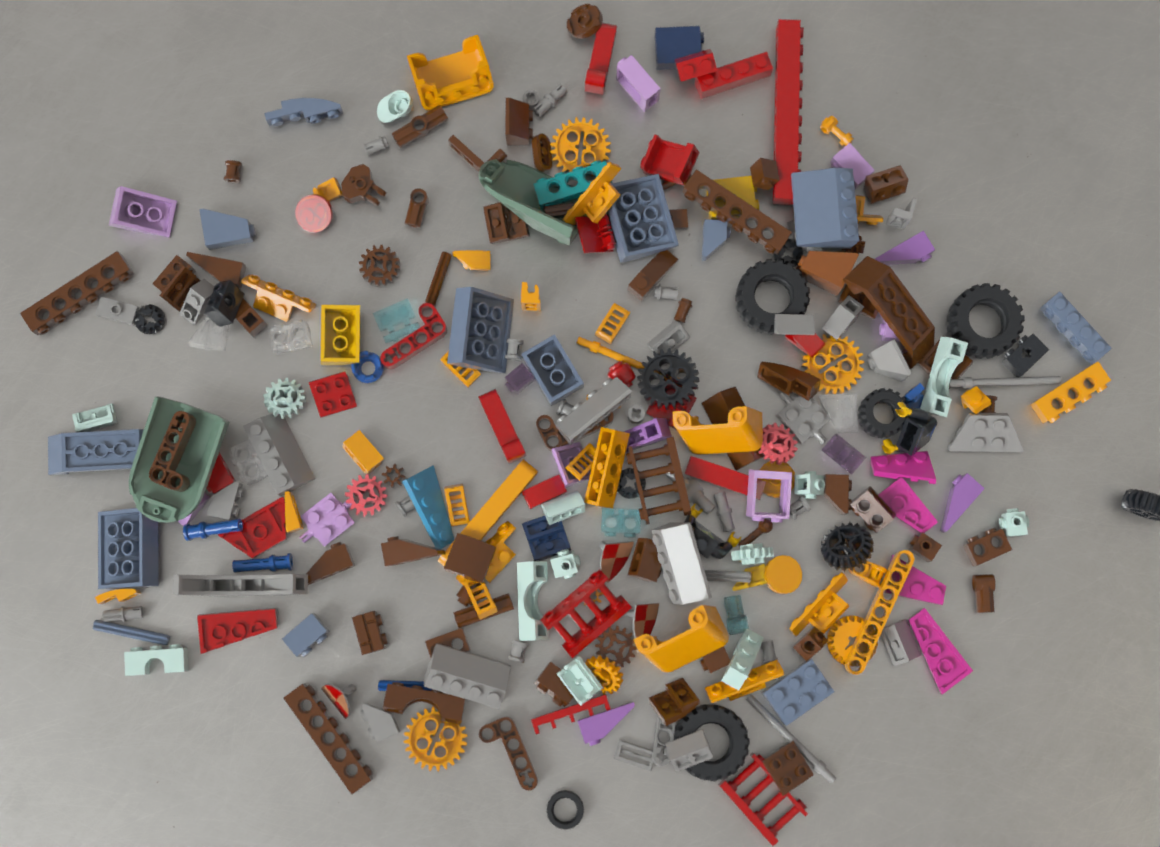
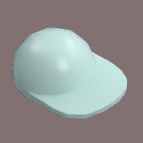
[377,90,413,123]

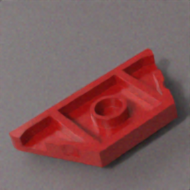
[218,496,287,558]

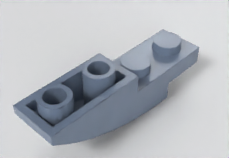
[264,98,343,126]

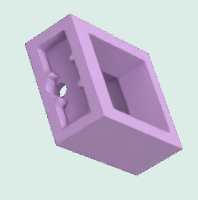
[616,55,661,112]
[746,470,792,522]

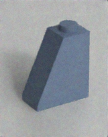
[199,209,256,250]

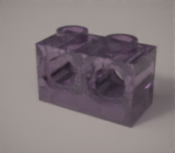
[822,433,867,475]

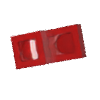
[522,475,567,509]

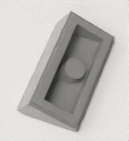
[774,314,815,335]
[647,320,690,355]

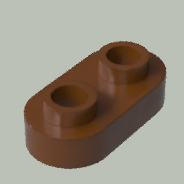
[532,133,553,172]

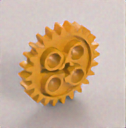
[550,117,611,179]
[801,334,864,395]
[404,707,467,772]

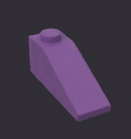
[875,231,935,265]
[624,418,672,452]
[940,473,985,533]
[578,702,635,746]

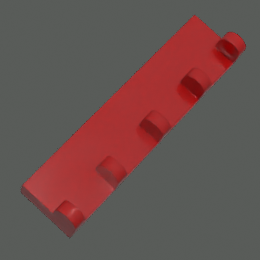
[531,694,611,734]

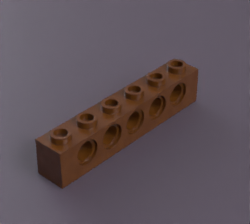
[682,169,792,254]
[20,251,134,335]
[283,683,373,794]

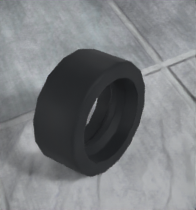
[546,790,584,830]

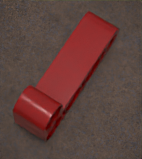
[585,23,617,95]
[380,303,447,369]
[478,389,526,464]

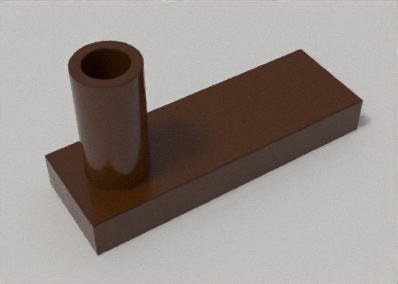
[448,135,507,172]

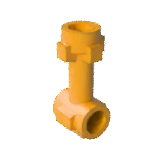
[820,116,854,146]

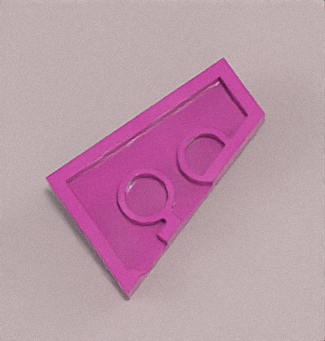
[870,451,936,484]
[878,477,938,533]
[884,555,946,605]

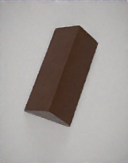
[701,386,765,471]

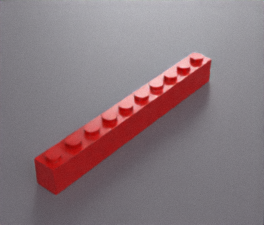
[773,19,804,205]

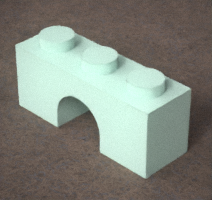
[721,628,764,690]
[124,644,189,676]

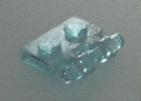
[373,299,420,343]

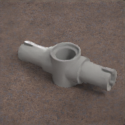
[666,473,716,514]

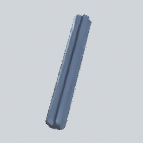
[93,620,170,645]

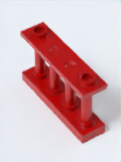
[540,569,632,658]
[718,753,808,846]

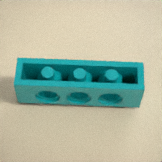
[533,160,613,210]

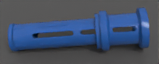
[183,519,243,541]
[232,553,293,573]

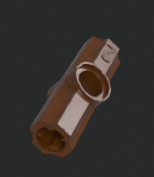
[391,105,448,148]
[453,593,514,628]

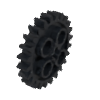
[637,348,700,410]

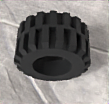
[858,388,909,439]

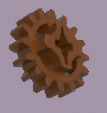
[359,245,400,287]
[595,626,637,667]

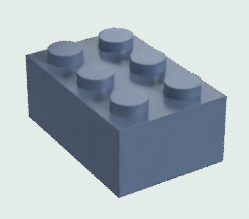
[522,334,584,406]
[761,659,835,726]

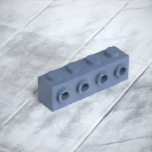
[1040,292,1112,364]

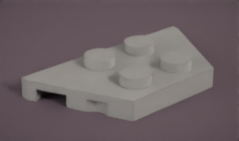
[948,413,1023,452]

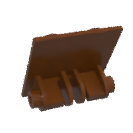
[762,741,814,796]

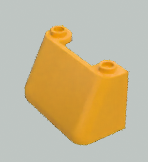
[407,35,494,110]
[673,406,763,455]
[633,605,729,673]

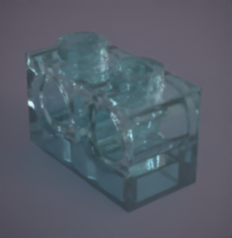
[601,508,641,538]

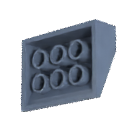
[791,168,859,249]
[606,174,679,263]
[447,287,514,374]
[98,508,159,589]

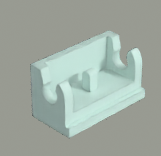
[72,403,118,432]
[557,656,603,706]

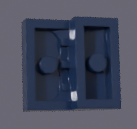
[522,516,571,561]

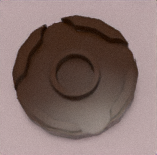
[567,4,603,39]

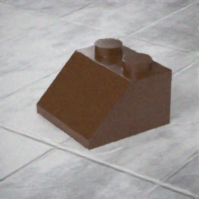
[505,98,533,146]

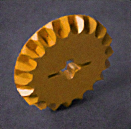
[827,616,878,667]

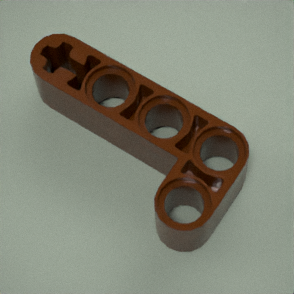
[149,411,196,492]
[536,412,614,451]
[479,716,538,791]

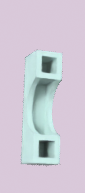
[920,337,968,417]
[517,561,550,641]

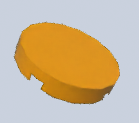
[757,461,795,498]
[764,555,802,594]

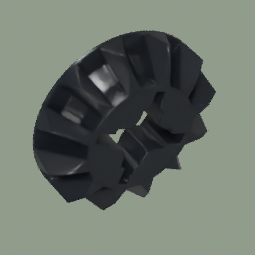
[773,239,803,267]
[134,304,165,335]
[617,468,646,499]

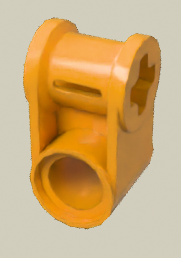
[848,561,887,588]

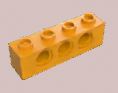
[1030,362,1111,424]
[584,427,630,509]

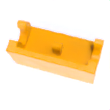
[521,282,541,311]
[342,430,384,475]

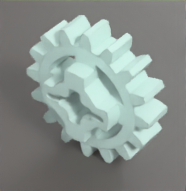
[263,378,306,419]
[731,543,774,565]

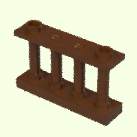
[626,436,692,525]

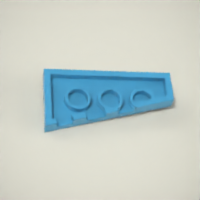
[402,465,454,549]

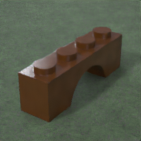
[383,682,465,725]

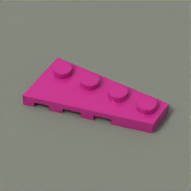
[908,608,973,695]

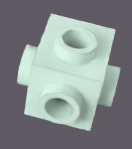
[795,471,825,499]
[999,508,1029,537]
[550,549,581,579]

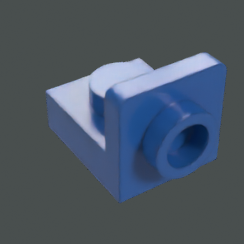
[904,383,925,409]

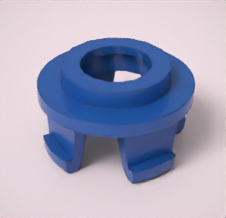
[351,351,384,383]

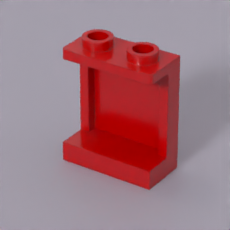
[640,134,700,186]

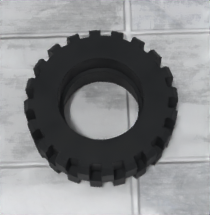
[735,259,810,335]
[946,283,1025,359]
[673,704,750,781]

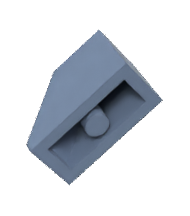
[702,219,731,261]

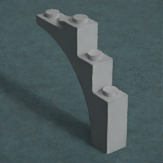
[173,574,308,596]

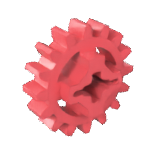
[759,423,798,465]
[345,474,387,517]

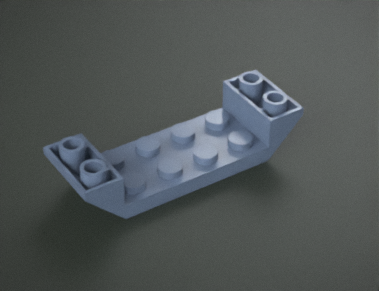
[48,429,144,475]

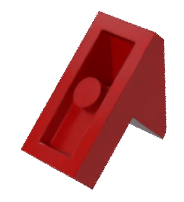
[785,333,825,358]

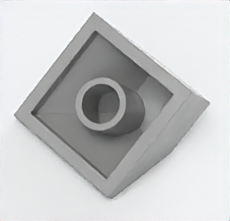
[867,339,912,381]

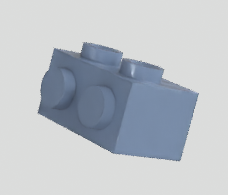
[282,613,329,657]

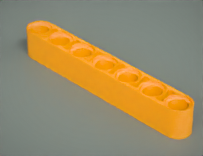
[438,459,539,574]
[844,550,914,675]

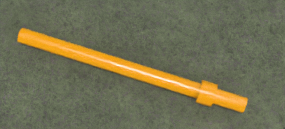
[576,336,682,387]

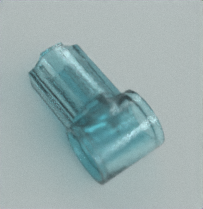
[724,595,749,635]

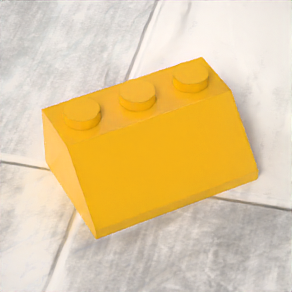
[321,305,360,366]

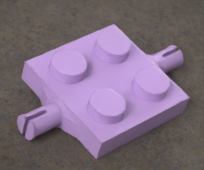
[299,492,357,547]

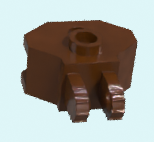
[341,164,386,206]

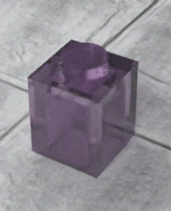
[505,363,535,395]

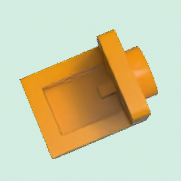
[961,386,991,415]

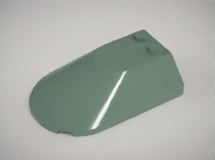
[479,159,587,246]
[129,396,230,523]

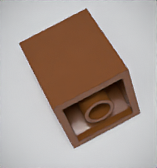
[796,251,859,296]

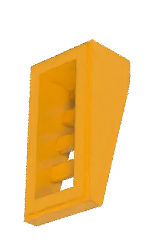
[595,303,630,344]
[440,351,481,387]
[566,443,596,481]
[444,484,470,526]
[285,491,304,533]
[463,580,497,619]

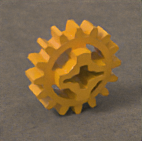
[585,655,623,695]

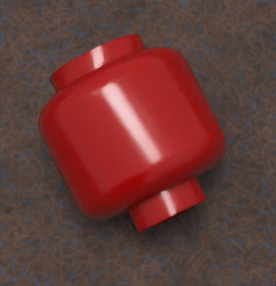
[608,361,636,388]

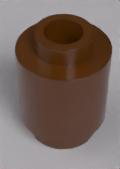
[456,583,482,607]

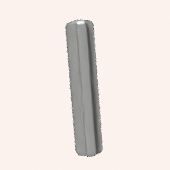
[704,570,752,583]

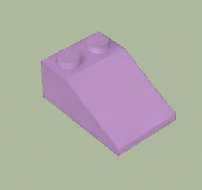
[109,186,177,237]

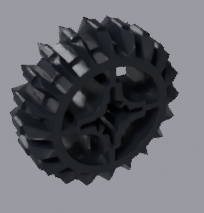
[1121,489,1160,521]
[821,522,874,572]

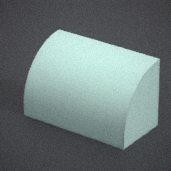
[541,491,585,525]

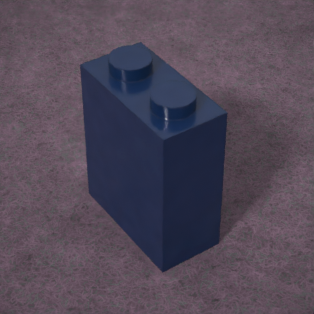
[655,26,705,70]

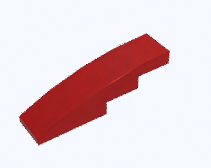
[685,456,766,500]

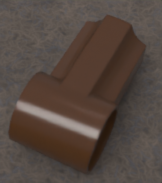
[404,188,429,228]
[972,574,996,613]

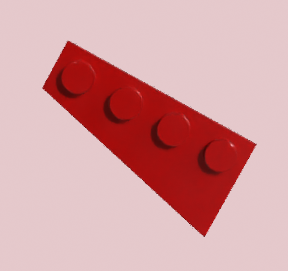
[197,608,278,654]

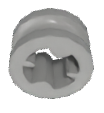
[523,90,539,109]

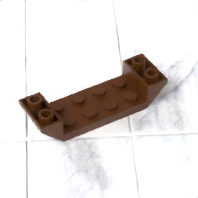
[843,256,935,369]

